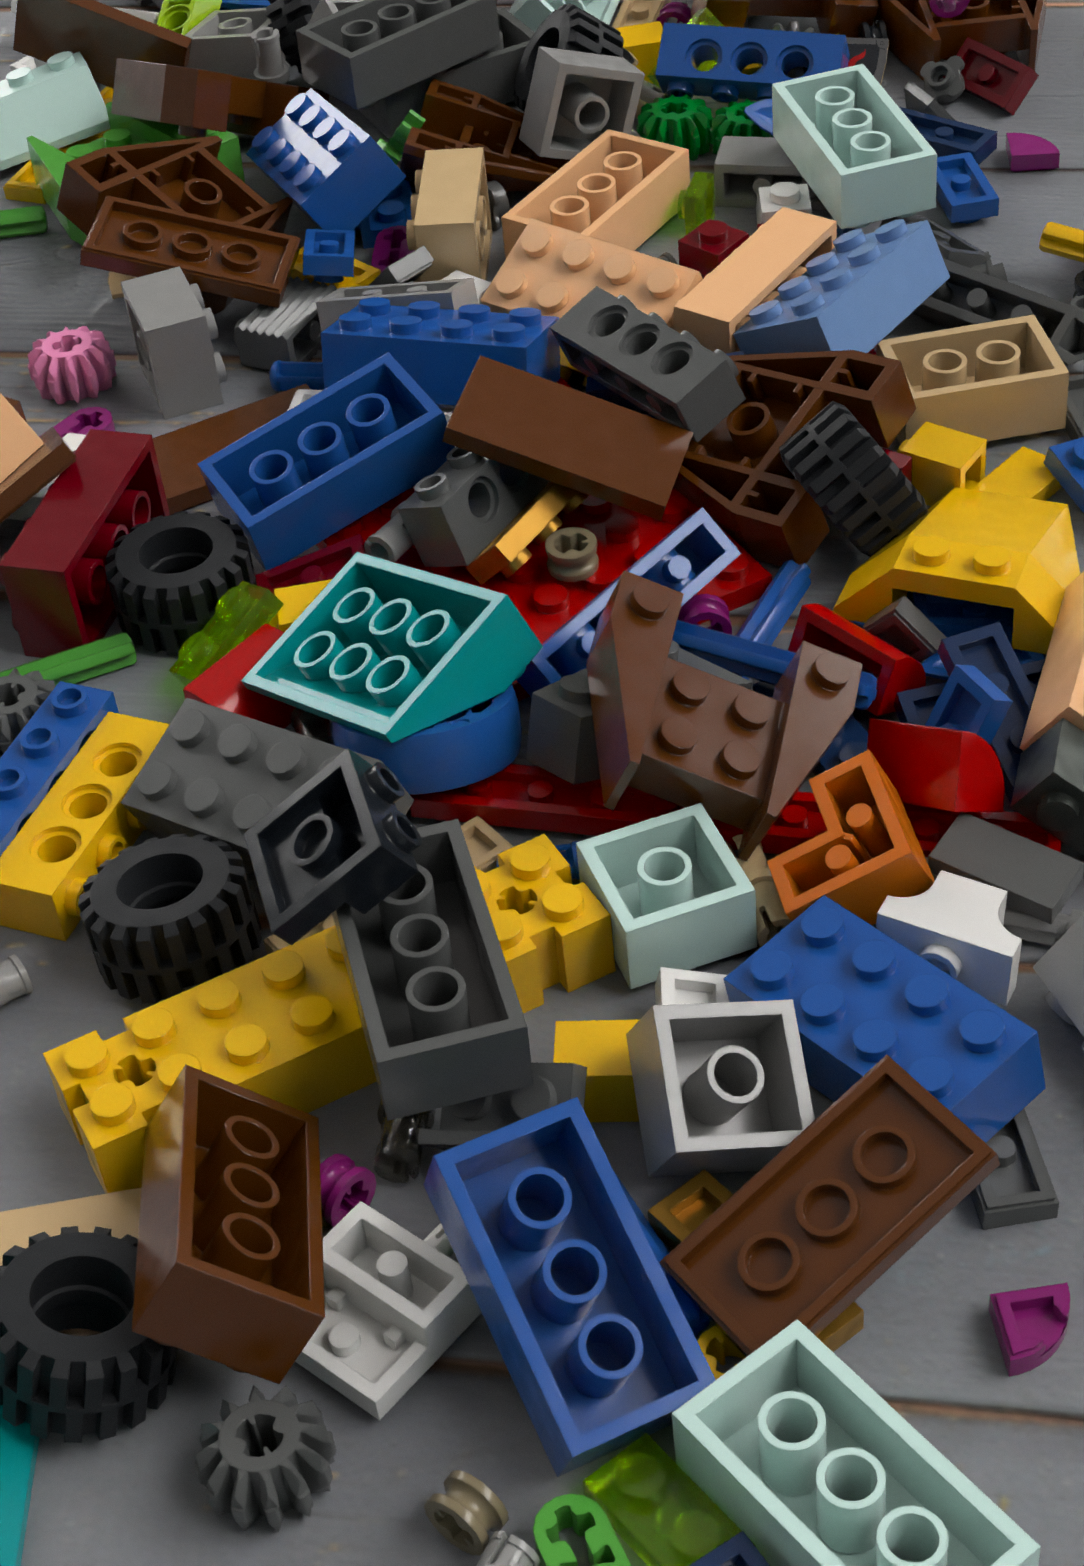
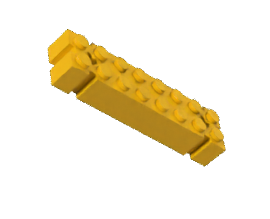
[43,833,616,1194]

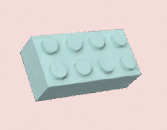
[772,64,937,229]
[672,1319,1041,1566]

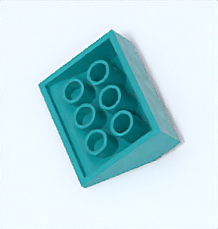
[241,552,543,743]

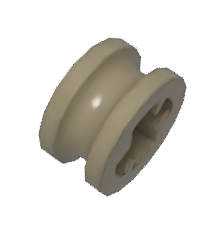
[545,527,599,582]
[424,1470,509,1555]

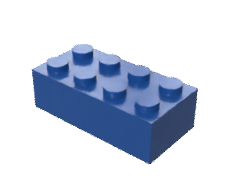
[246,88,407,230]
[321,297,560,406]
[197,352,455,571]
[723,895,1046,1143]
[424,1097,716,1477]

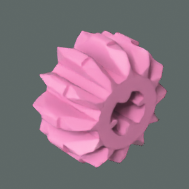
[27,326,116,404]

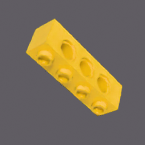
[0,712,170,941]

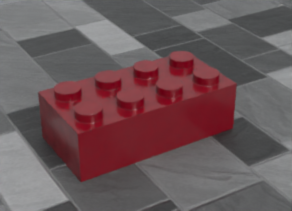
[0,429,170,658]

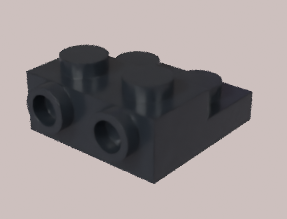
[244,748,422,945]

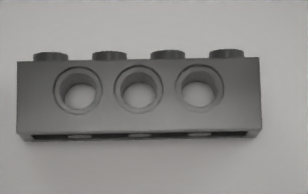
[550,286,746,443]
[398,447,550,567]

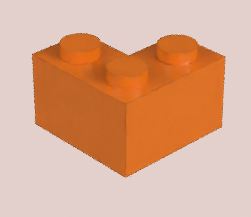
[767,749,935,925]

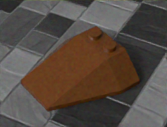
[400,78,570,192]

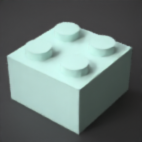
[576,803,757,989]

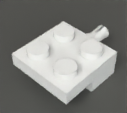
[295,1201,482,1421]

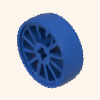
[331,684,522,795]

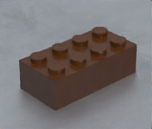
[132,1064,325,1384]

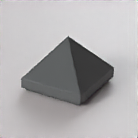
[904,82,956,121]

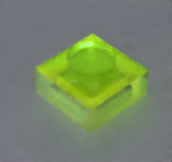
[678,172,715,235]

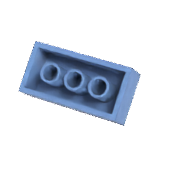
[733,219,950,355]

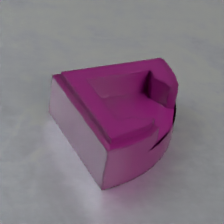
[1006,133,1060,172]
[989,1283,1070,1377]

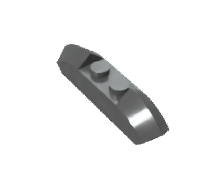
[912,258,1084,365]

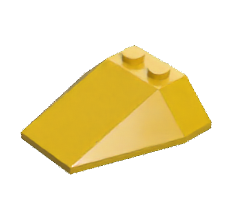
[833,487,1080,654]

